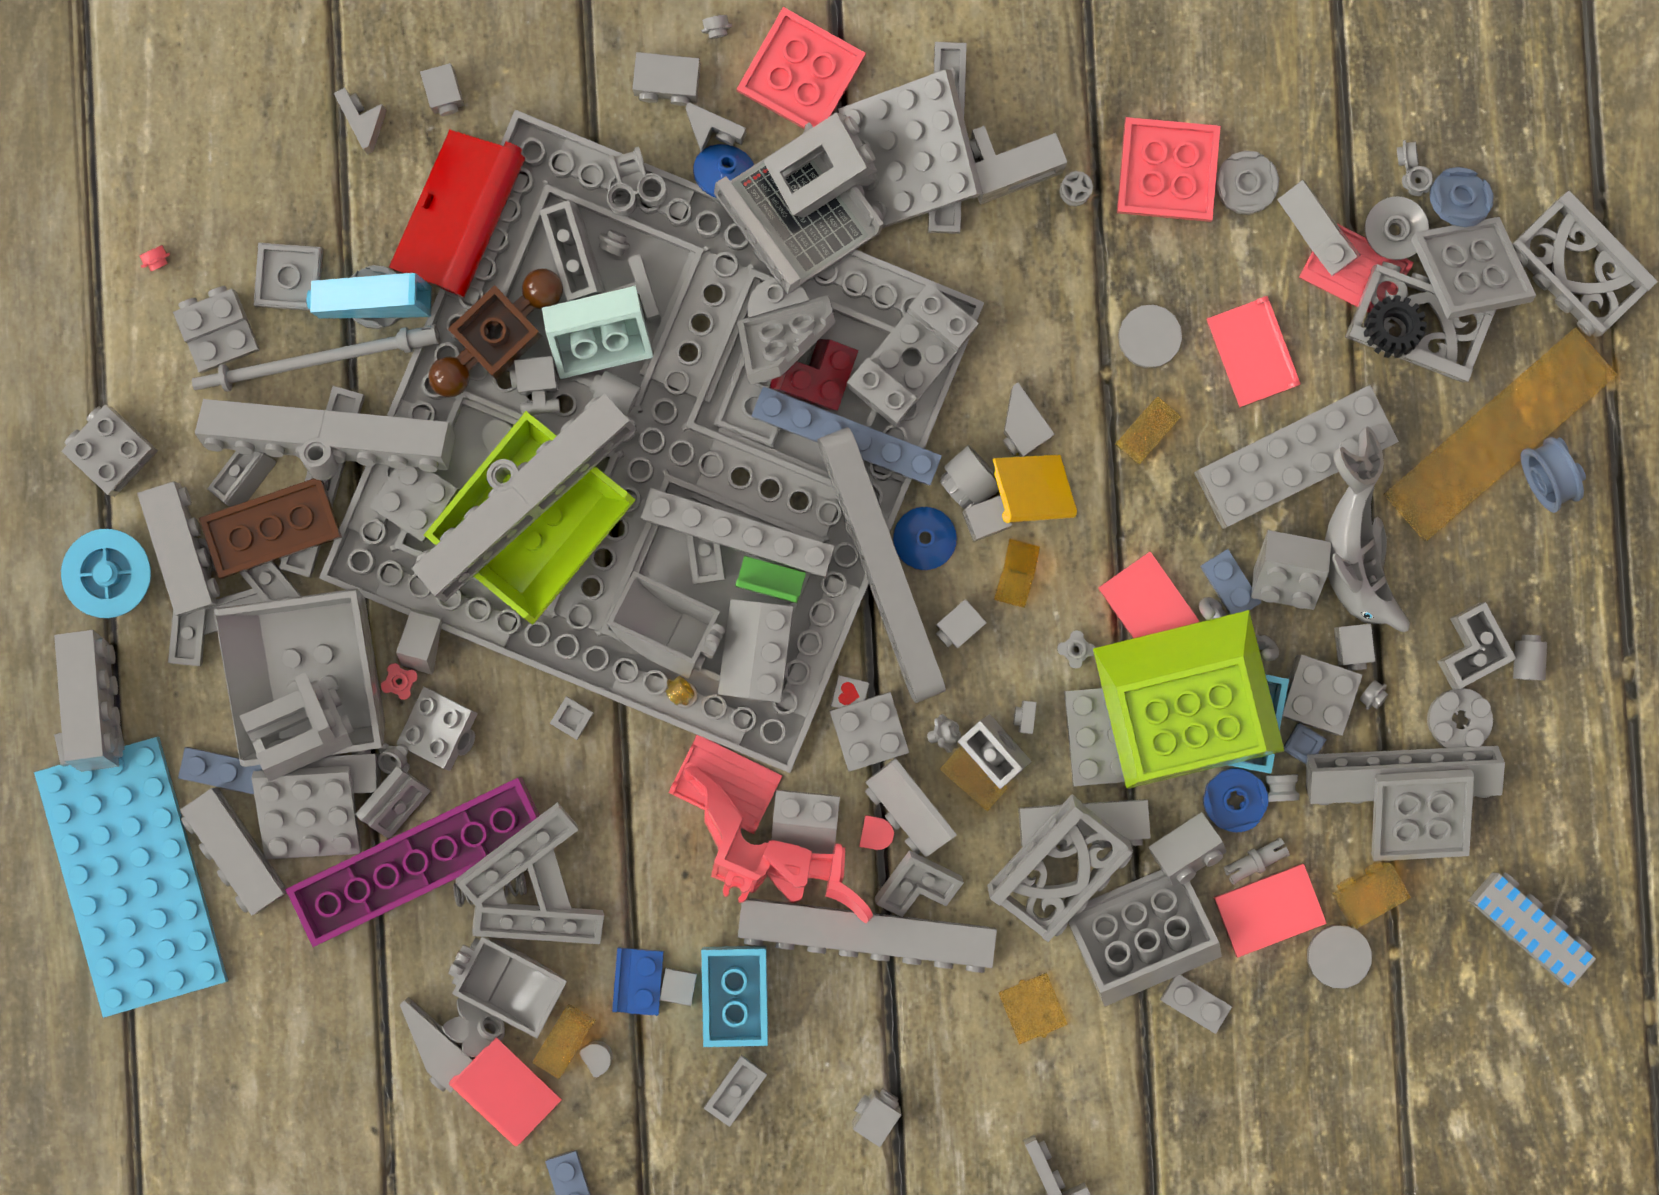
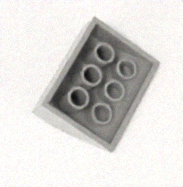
[1068,870,1222,1006]

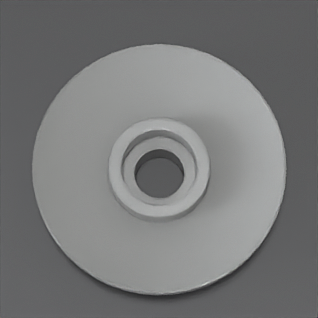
[1365,196,1429,260]

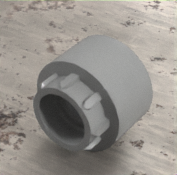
[940,445,999,509]

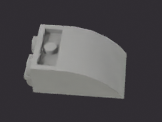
[607,571,725,678]
[448,937,567,1038]

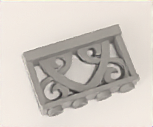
[1512,190,1658,338]
[1345,261,1496,383]
[987,794,1133,942]

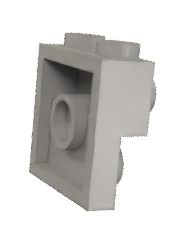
[173,286,260,373]

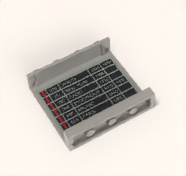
[714,122,884,295]

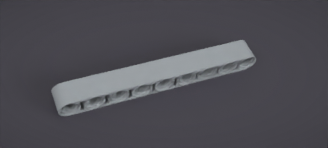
[817,427,946,703]

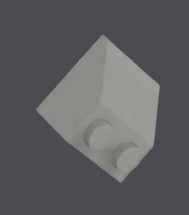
[771,789,840,854]

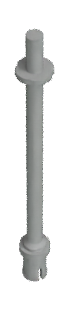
[192,324,440,392]

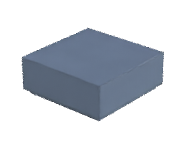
[1284,723,1327,764]

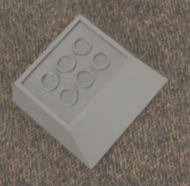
[214,588,385,767]

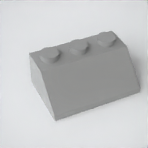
[718,599,794,703]
[865,758,957,857]

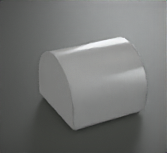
[579,1041,613,1078]

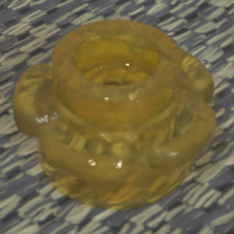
[665,676,695,706]

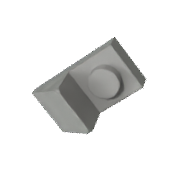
[333,87,386,155]
[685,102,747,152]

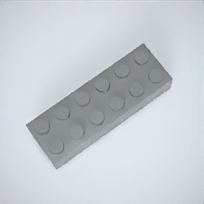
[1194,385,1399,529]

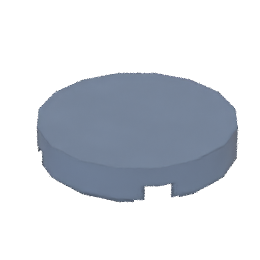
[1430,167,1494,227]

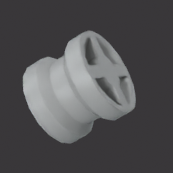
[1059,171,1093,207]
[1266,774,1299,802]

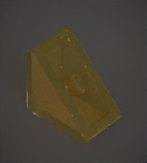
[994,539,1040,608]

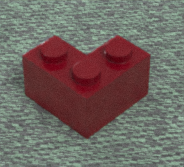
[769,339,859,411]

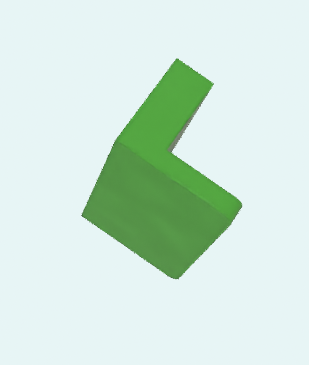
[735,556,806,604]

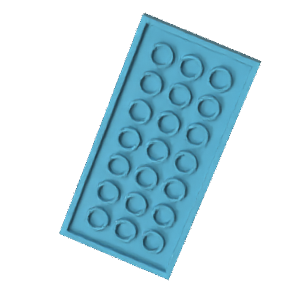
[34,737,228,1018]

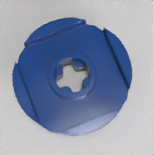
[1203,768,1268,833]

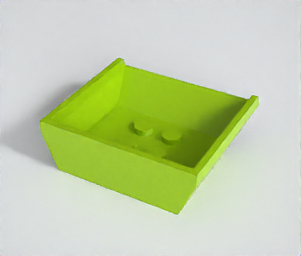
[424,411,636,625]
[1093,610,1285,789]

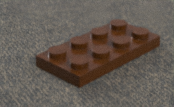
[199,478,342,579]

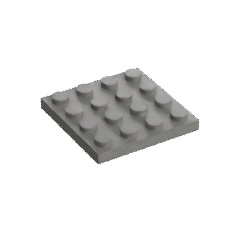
[838,69,983,228]

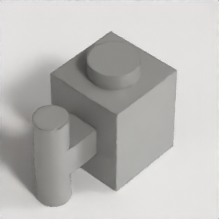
[510,356,560,415]

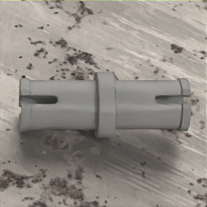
[1223,837,1290,885]

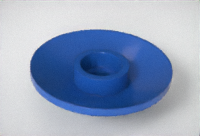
[693,144,754,198]
[893,507,957,570]

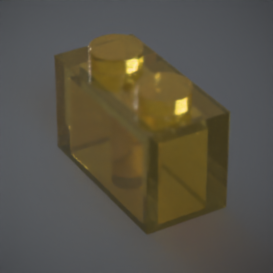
[1332,861,1411,929]
[532,1004,596,1079]

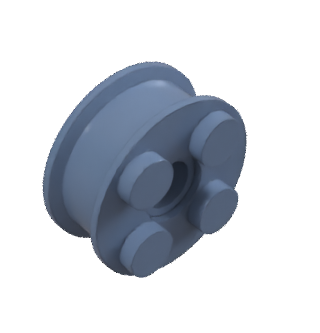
[1521,437,1586,513]

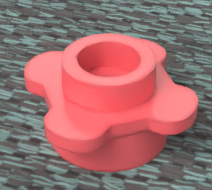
[381,663,418,700]

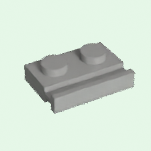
[355,766,431,839]

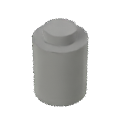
[589,371,641,416]
[1513,635,1547,681]

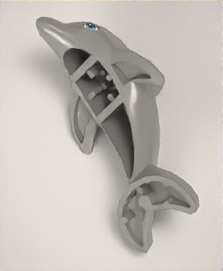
[1325,426,1410,632]

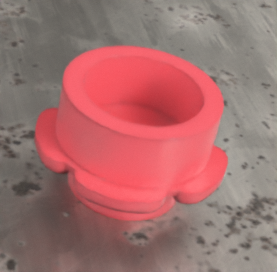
[139,245,170,271]

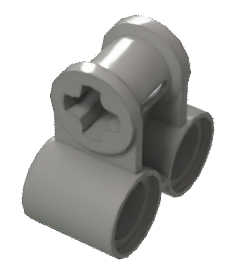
[607,146,668,216]

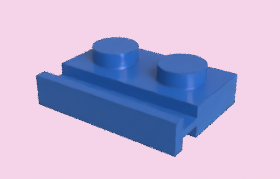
[612,947,664,1016]

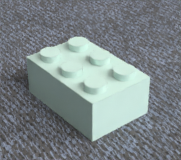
[542,286,653,379]

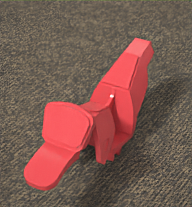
[683,763,873,923]

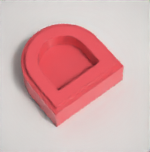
[859,815,894,850]

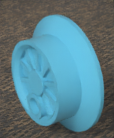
[61,529,151,618]

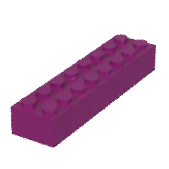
[285,777,540,947]

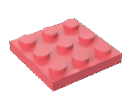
[737,7,866,129]
[1117,117,1221,222]

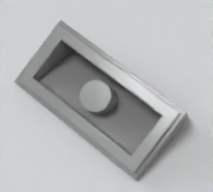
[207,451,276,507]

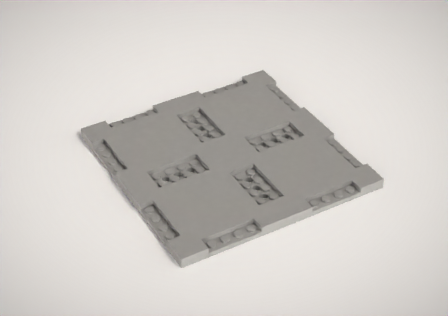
[319,110,984,773]

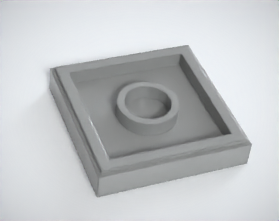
[254,243,323,311]

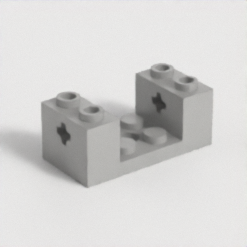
[847,283,979,427]

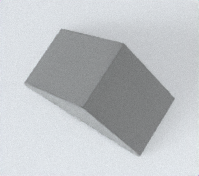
[396,608,443,675]

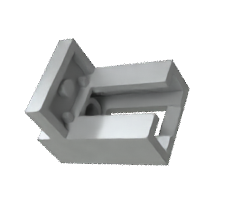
[763,112,877,218]
[970,126,1067,205]
[240,672,354,782]

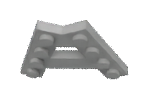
[168,538,302,666]
[456,802,604,944]

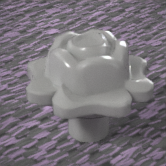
[927,714,961,753]

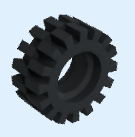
[1364,295,1427,358]

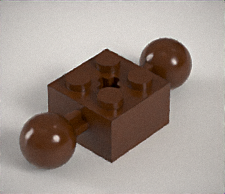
[428,268,563,397]

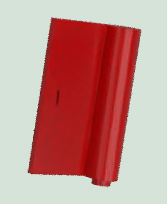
[389,129,526,298]

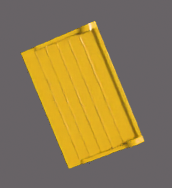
[992,455,1077,523]

